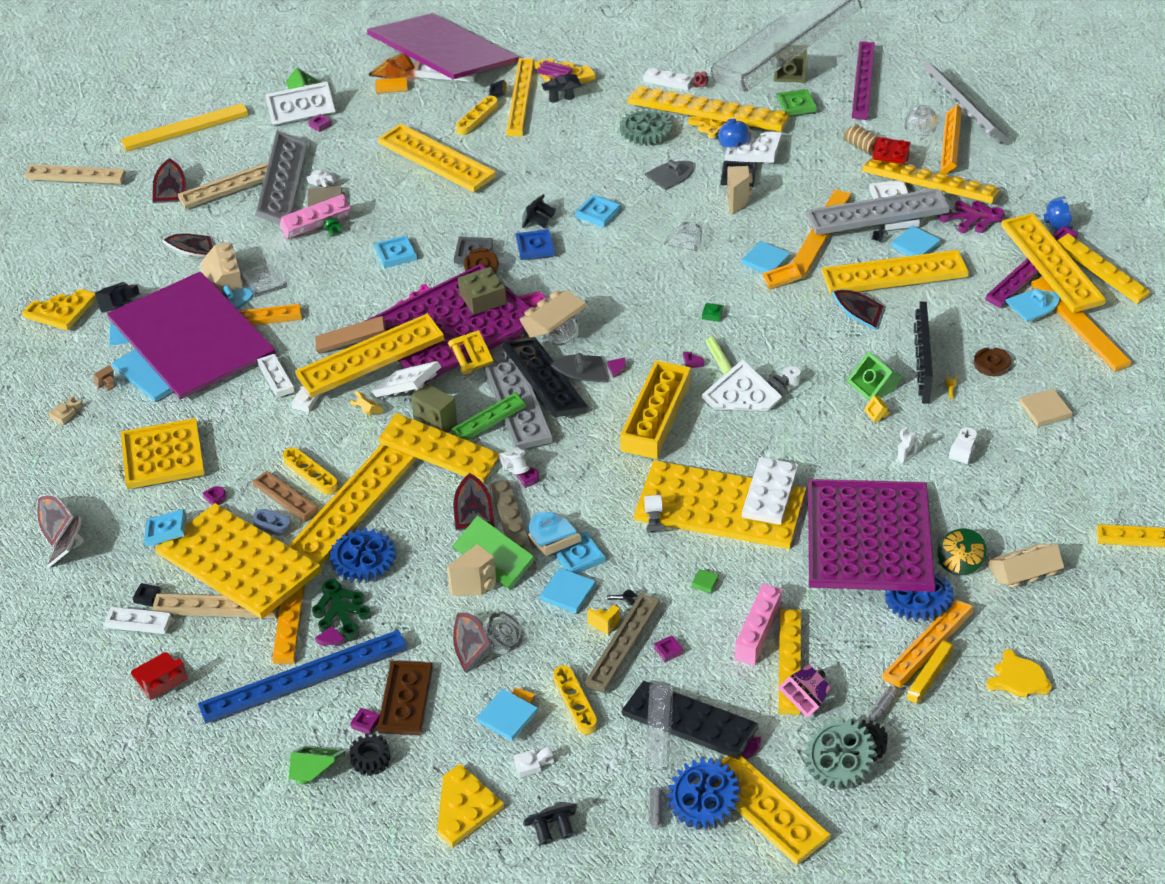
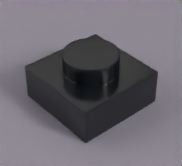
[489,80,507,98]
[132,583,161,607]

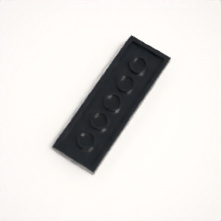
[913,301,933,404]
[502,337,588,418]
[622,680,758,760]

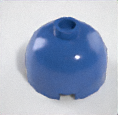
[718,118,752,147]
[1043,196,1073,231]

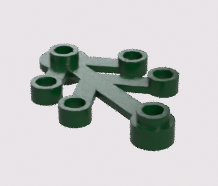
[312,579,371,641]

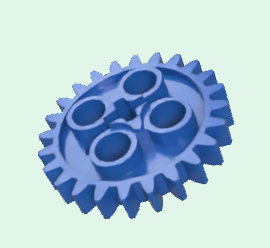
[330,528,396,583]
[885,572,954,622]
[667,757,741,830]

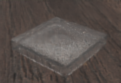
[240,264,287,297]

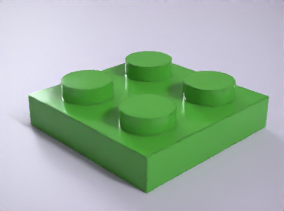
[777,89,817,116]

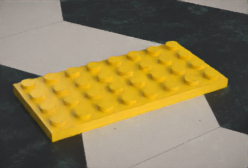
[634,460,806,549]
[155,503,322,619]

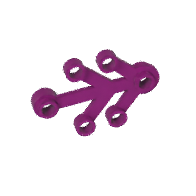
[938,201,1005,233]

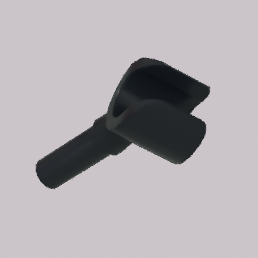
[871,227,884,243]
[607,589,637,606]

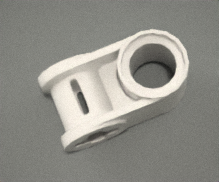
[949,427,977,464]
[499,447,530,474]

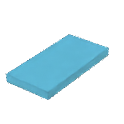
[112,349,173,402]

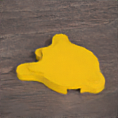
[688,117,727,138]
[986,649,1052,698]

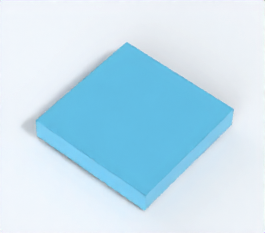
[575,194,622,227]
[891,226,941,256]
[374,235,417,268]
[742,241,790,273]
[144,509,187,547]
[553,531,606,574]
[540,568,596,614]
[476,689,538,741]

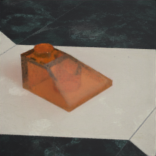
[368,53,416,78]

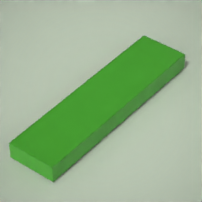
[451,392,526,440]

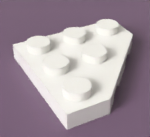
[725,132,782,164]
[702,360,782,411]

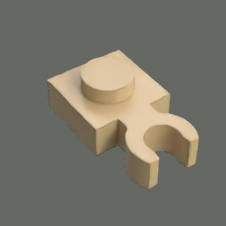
[48,396,83,425]

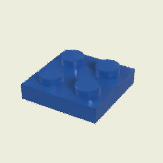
[515,229,555,260]

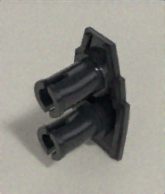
[541,74,582,103]
[522,194,556,228]
[95,282,140,312]
[523,802,577,845]

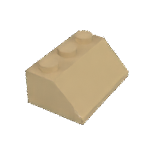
[200,242,243,293]
[520,290,587,337]
[985,544,1064,587]

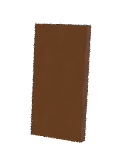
[377,661,433,736]

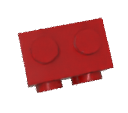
[872,137,911,164]
[131,652,188,700]

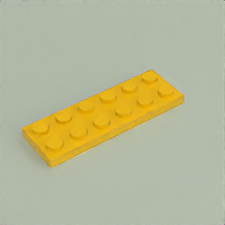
[379,413,500,483]
[706,755,830,865]

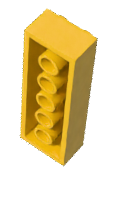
[620,360,691,459]

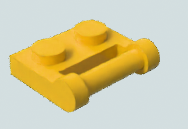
[448,330,493,375]

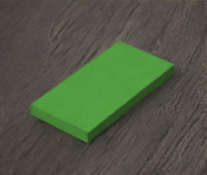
[452,515,536,590]

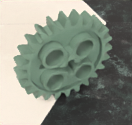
[620,108,672,145]
[804,717,877,790]

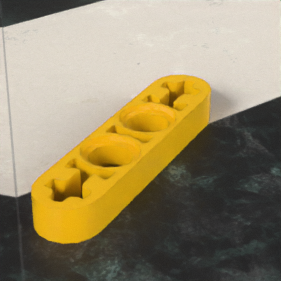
[456,96,498,135]
[283,447,338,495]
[907,640,954,704]
[553,665,597,735]

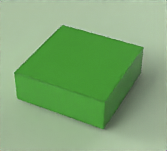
[692,569,719,594]

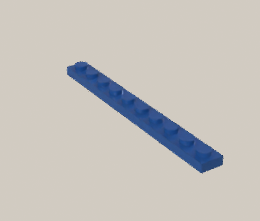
[198,629,407,724]

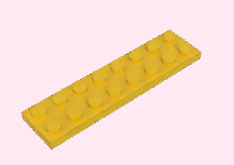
[378,123,496,192]
[862,159,1001,204]
[1001,213,1106,313]
[821,250,969,295]
[295,313,444,398]

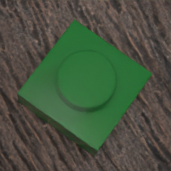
[702,303,723,322]

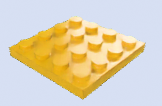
[120,418,205,489]

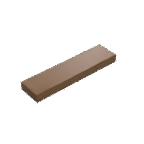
[315,316,386,354]
[252,471,319,522]

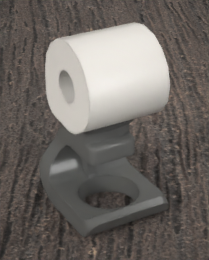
[768,366,801,396]
[644,495,665,533]

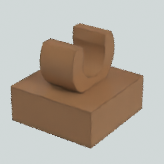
[94,365,115,391]

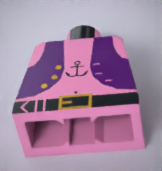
[778,665,831,718]

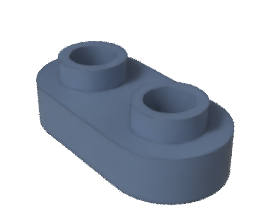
[253,509,291,535]

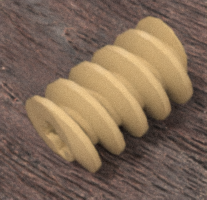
[843,124,879,156]

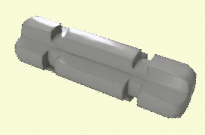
[868,686,898,722]
[648,787,663,829]

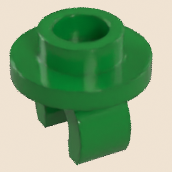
[323,218,342,237]

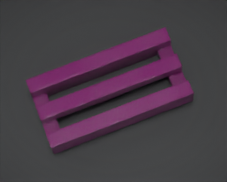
[537,60,572,78]

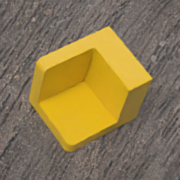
[587,605,620,634]

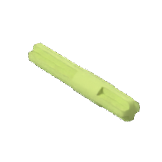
[706,336,732,375]

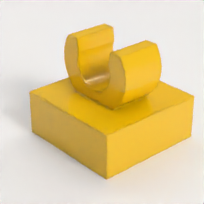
[864,395,891,423]

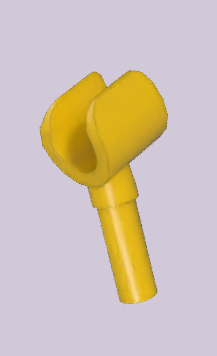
[945,374,957,399]

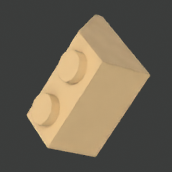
[727,166,752,215]
[447,544,497,596]

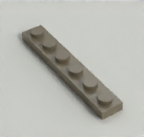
[490,480,537,571]
[585,593,660,694]

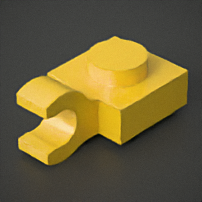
[350,391,384,415]

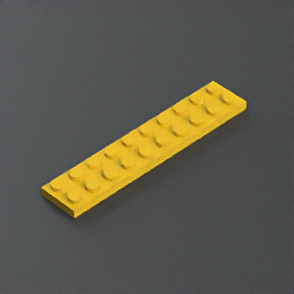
[627,85,790,132]
[288,444,417,566]

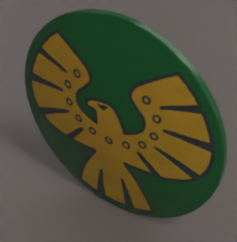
[938,528,987,575]

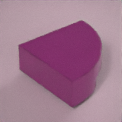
[683,352,704,368]
[607,357,626,377]
[315,626,345,646]
[741,737,761,759]

